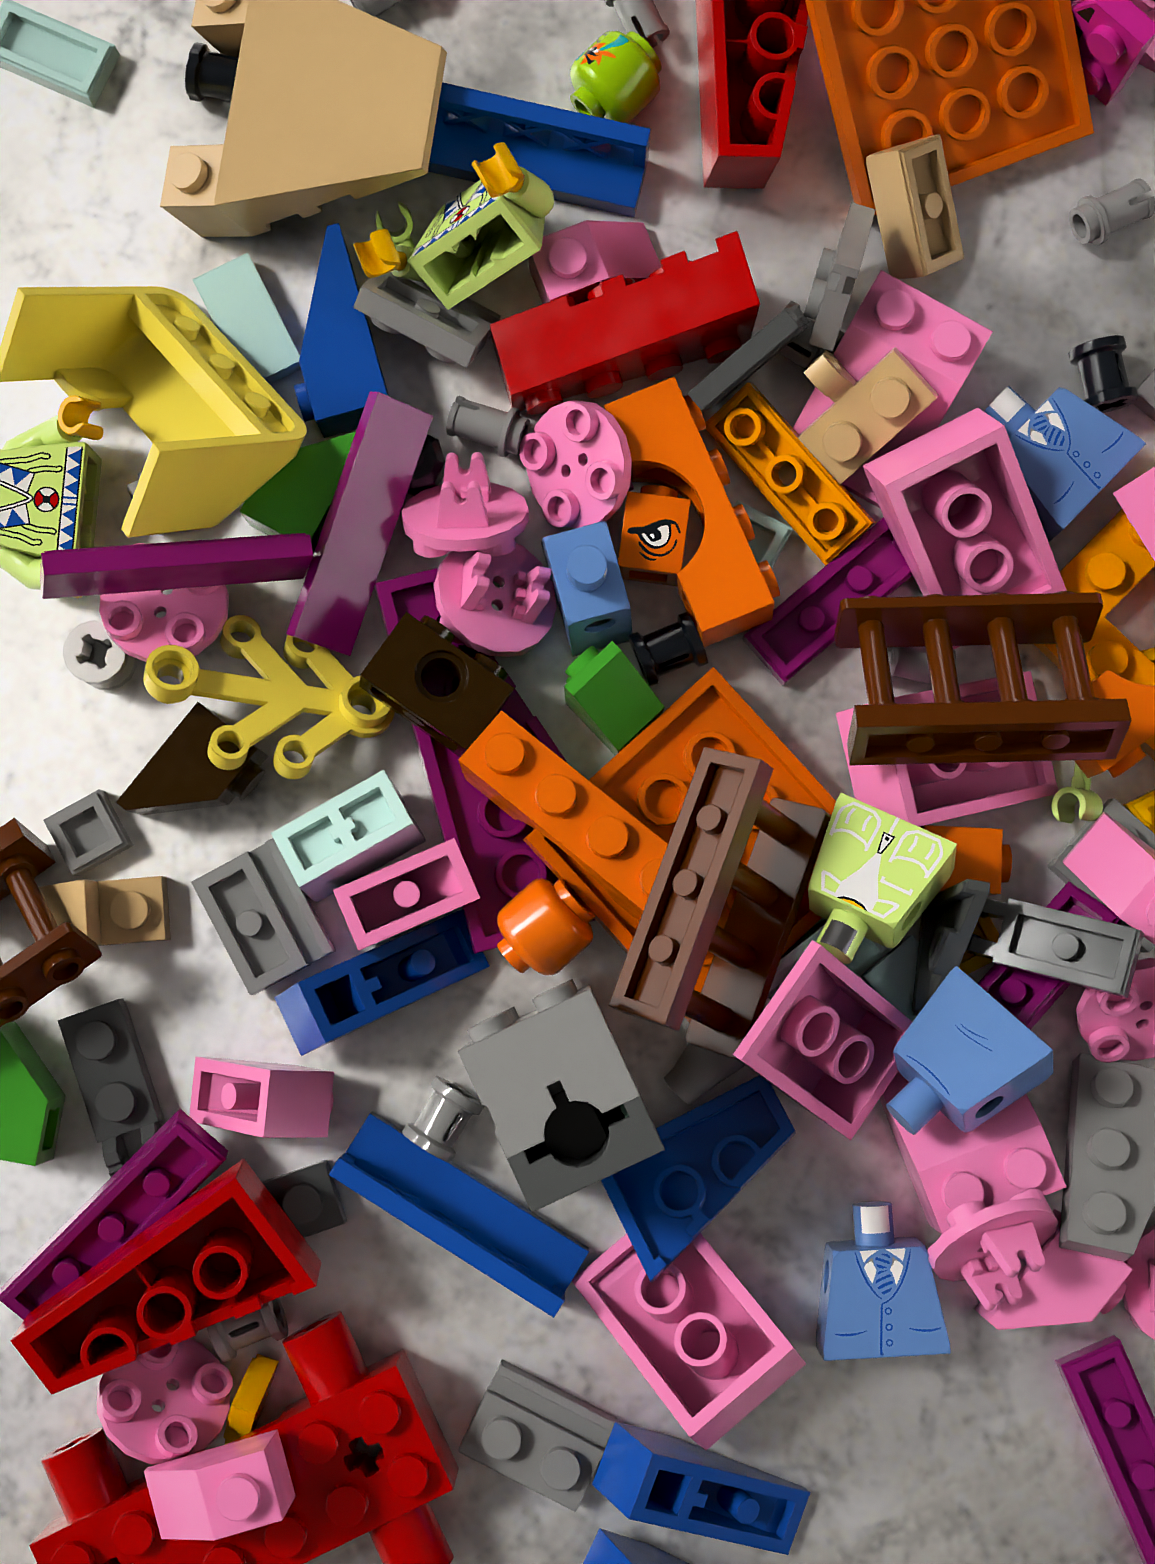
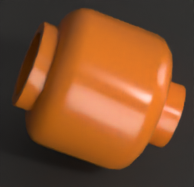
[497,878,595,975]

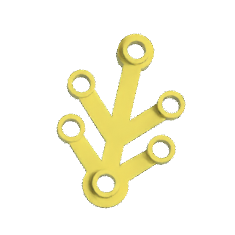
[143,615,395,779]

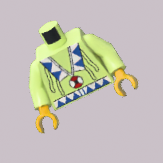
[353,142,555,310]
[0,395,104,599]

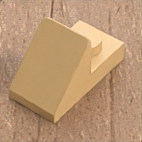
[38,876,171,946]

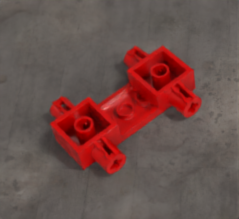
[29,1311,459,1564]

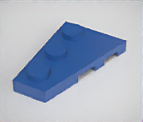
[601,1075,796,1283]

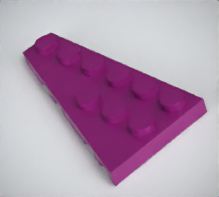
[375,568,596,954]

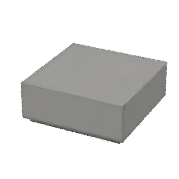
[43,789,134,876]

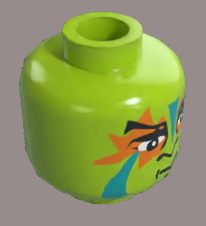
[570,31,662,124]

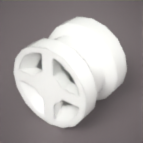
[62,620,138,690]

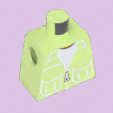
[808,793,957,964]

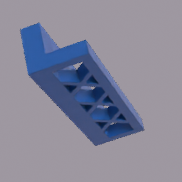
[428,82,651,218]
[328,1111,589,1318]

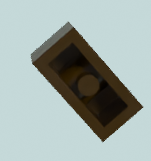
[359,612,514,757]

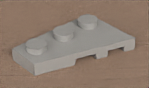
[1059,1053,1155,1262]

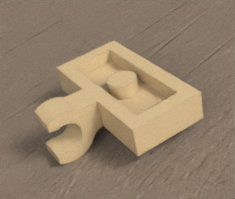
[798,347,938,484]

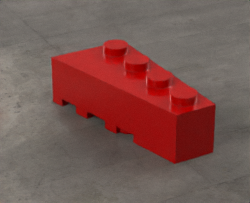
[695,0,808,189]
[490,231,760,415]
[10,1158,322,1395]

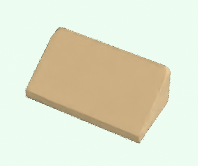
[866,134,964,279]

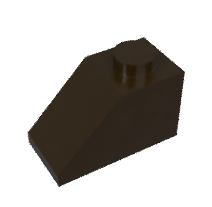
[116,702,268,815]

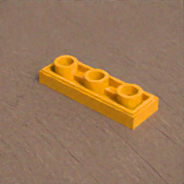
[705,382,876,566]

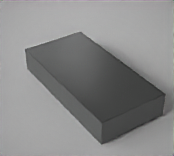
[687,305,810,411]

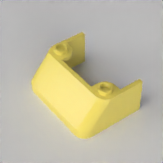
[0,286,307,538]

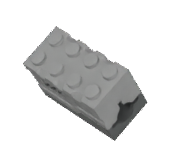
[458,979,665,1213]

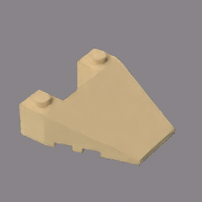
[160,0,447,237]

